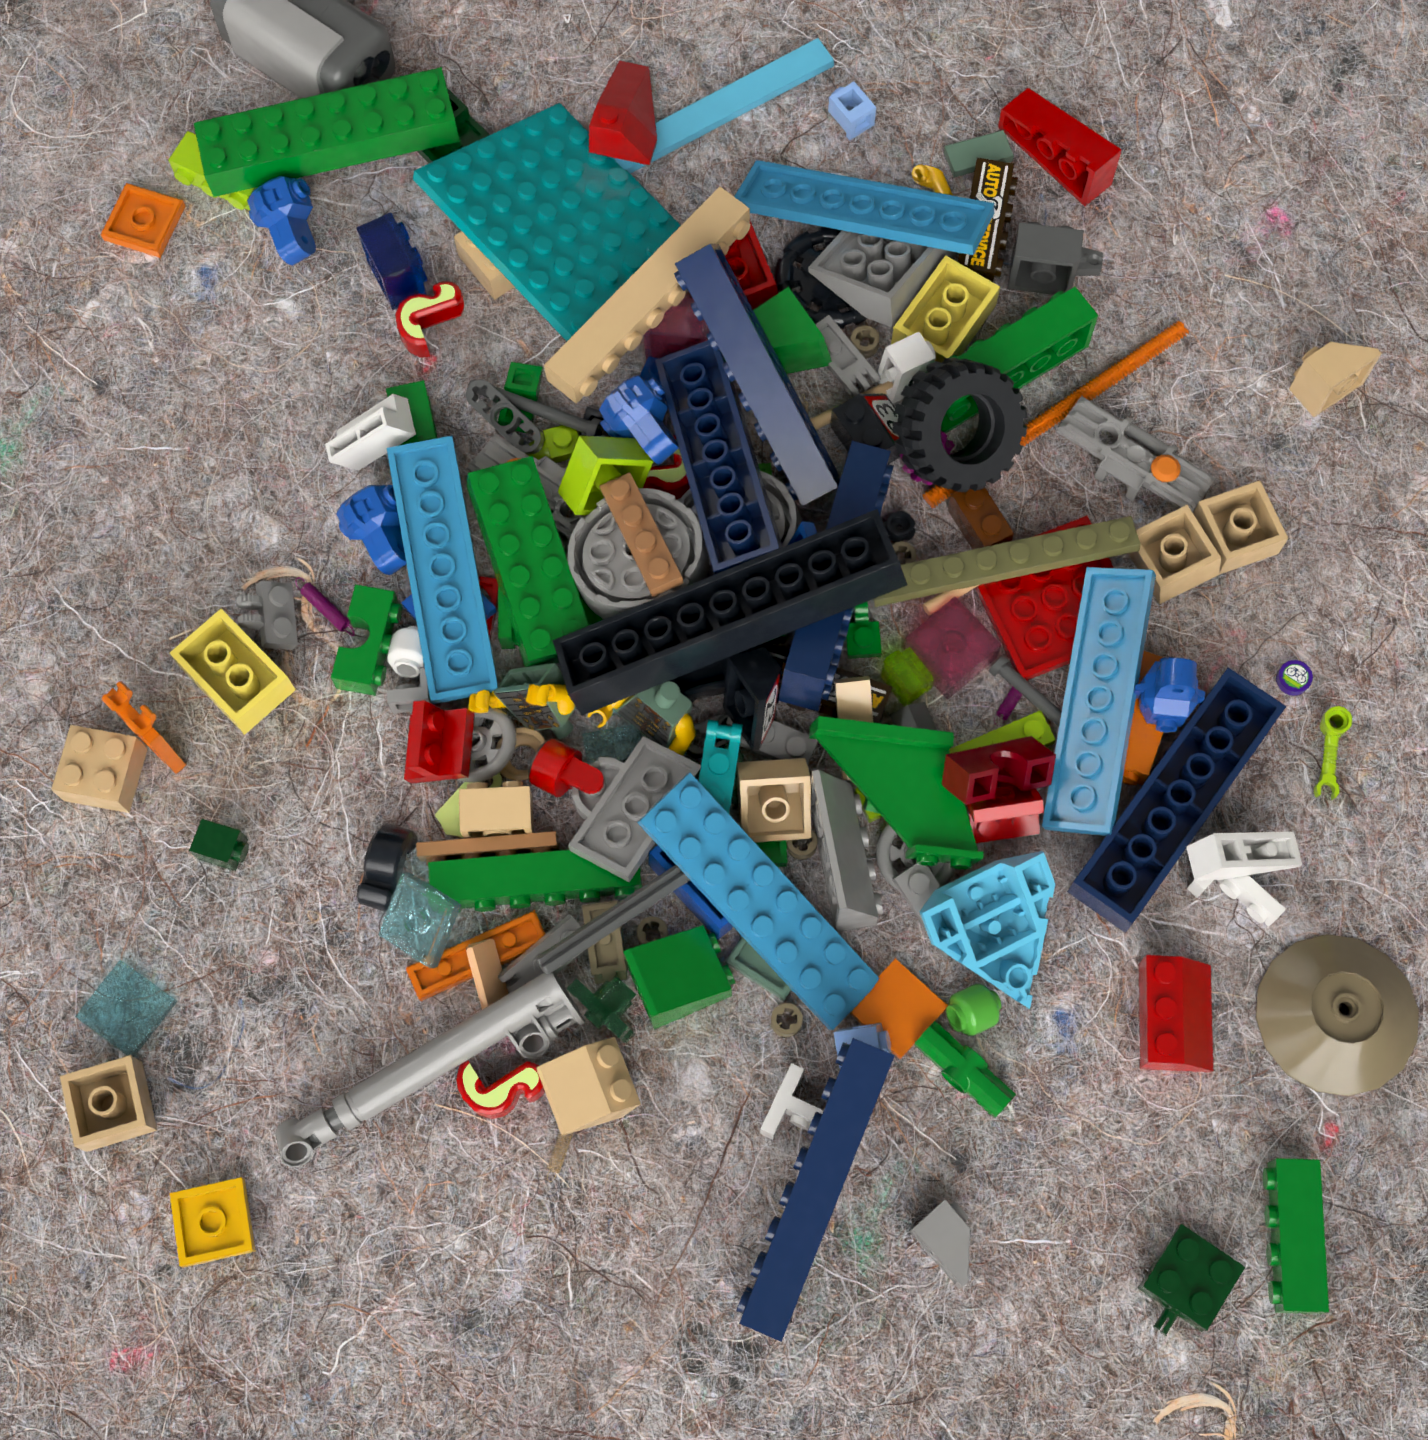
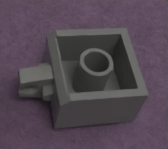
[1007,222,1103,295]

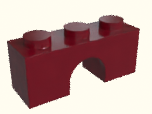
[942,736,1056,805]

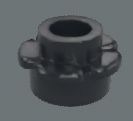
[884,511,915,543]

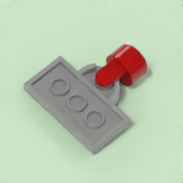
[528,736,701,882]

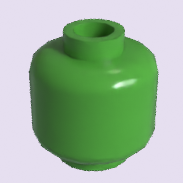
[946,983,1002,1036]

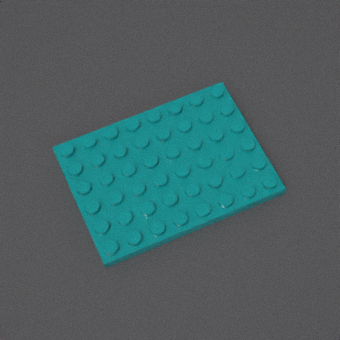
[413,103,688,341]

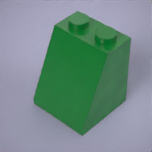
[754,287,832,374]
[623,925,736,1030]

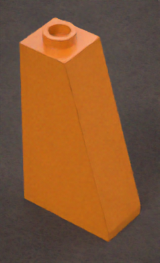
[1122,651,1164,785]

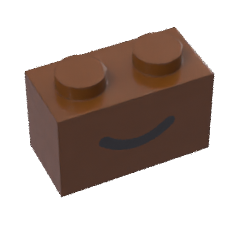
[948,488,1014,550]

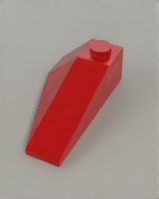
[589,60,657,166]

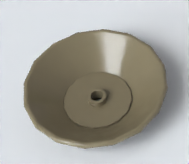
[1256,934,1419,1096]

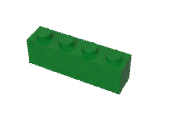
[1263,1158,1329,1314]

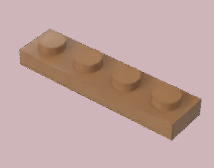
[599,472,684,597]
[416,831,559,866]

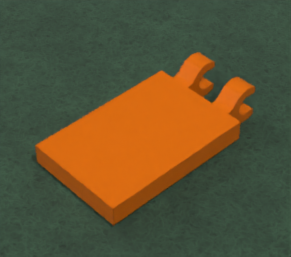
[102,681,186,774]

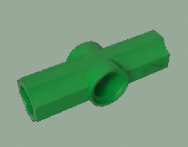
[914,1021,1016,1118]

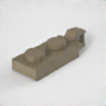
[582,900,628,1001]

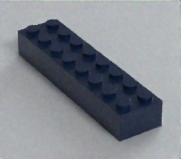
[674,243,841,506]
[655,340,783,574]
[778,441,894,711]
[1067,667,1286,933]
[736,1038,895,1342]

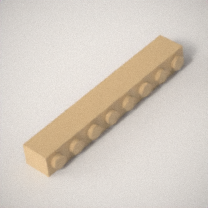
[544,186,750,404]

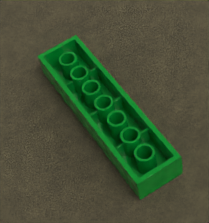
[194,67,460,197]

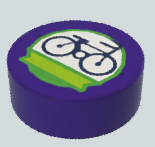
[1276,660,1313,696]

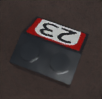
[830,393,901,464]
[723,647,783,752]

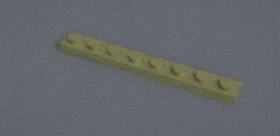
[873,516,1140,607]

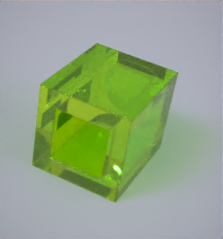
[881,647,935,707]

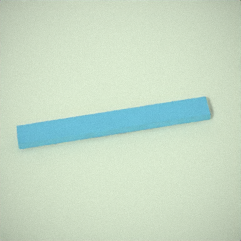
[614,38,834,174]

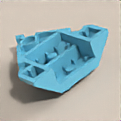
[919,851,1055,1009]

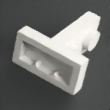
[1187,832,1286,926]
[760,1063,824,1140]

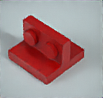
[404,700,475,783]
[966,781,1044,843]

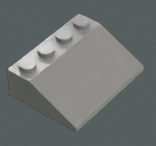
[808,230,957,328]
[811,770,883,932]

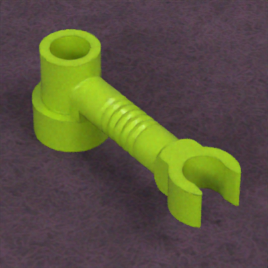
[1314,706,1352,800]

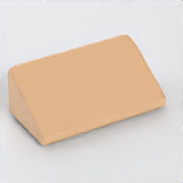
[466,939,509,1009]

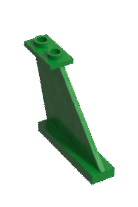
[809,716,984,870]

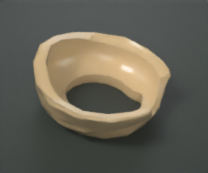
[496,727,546,781]

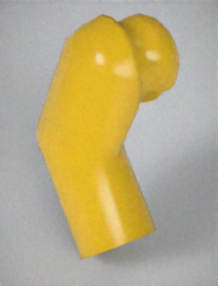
[911,164,953,196]

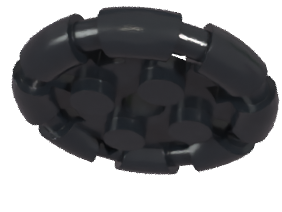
[774,227,868,329]

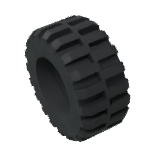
[893,358,1027,492]

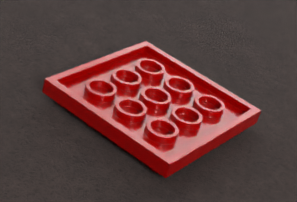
[975,515,1114,680]

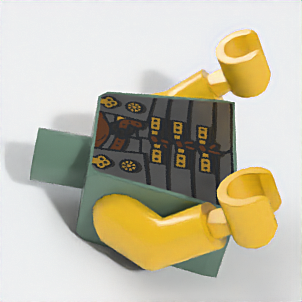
[468,663,576,739]
[587,681,696,756]

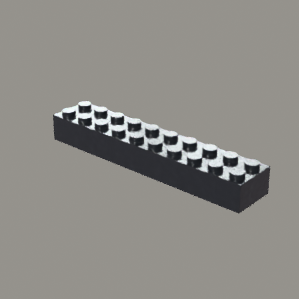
[553,509,908,716]

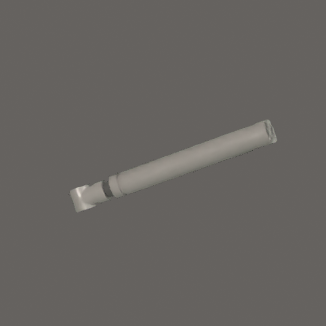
[275,971,585,1168]

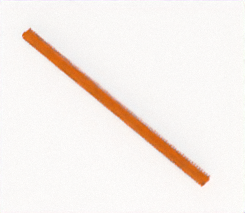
[922,321,1189,508]

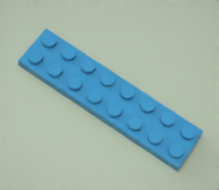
[734,160,994,255]
[387,436,498,704]
[1042,567,1156,836]
[637,773,879,1030]

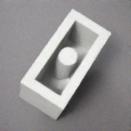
[877,332,936,404]

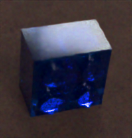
[356,212,428,310]

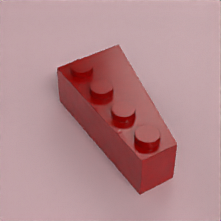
[998,88,1122,206]

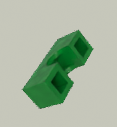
[331,584,402,696]

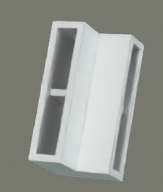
[325,394,416,471]

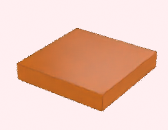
[100,183,186,258]
[849,958,948,1060]

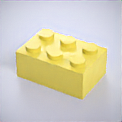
[891,255,1000,363]
[169,608,296,735]

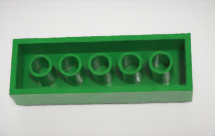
[941,287,1098,433]
[467,456,589,667]

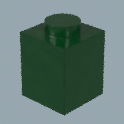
[189,819,249,871]

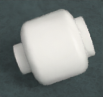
[387,626,425,678]

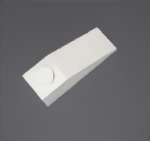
[1186,832,1302,880]

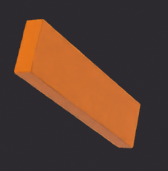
[406,910,545,1002]

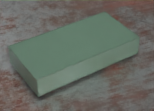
[944,130,1014,178]
[725,937,792,1002]

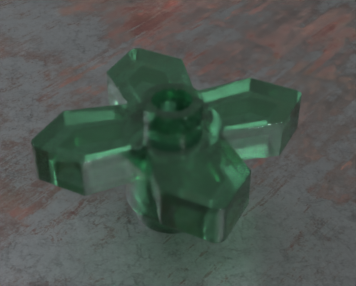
[566,975,636,1044]

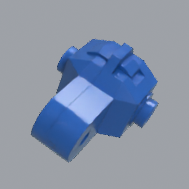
[247,176,316,266]
[599,375,679,465]
[336,485,406,575]
[1134,657,1205,733]

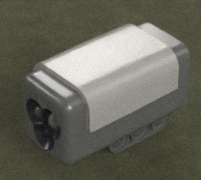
[210,0,395,98]

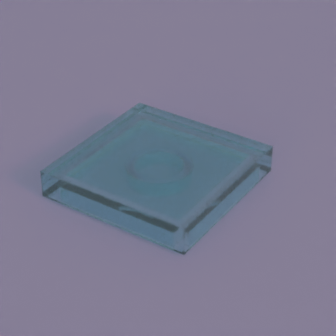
[378,872,461,968]
[75,960,178,1057]

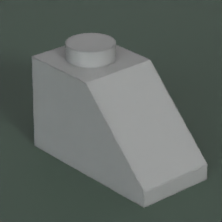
[910,1200,970,1289]

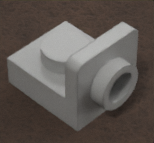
[387,668,432,714]

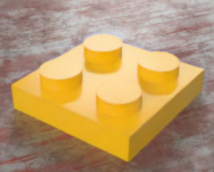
[170,1177,256,1268]

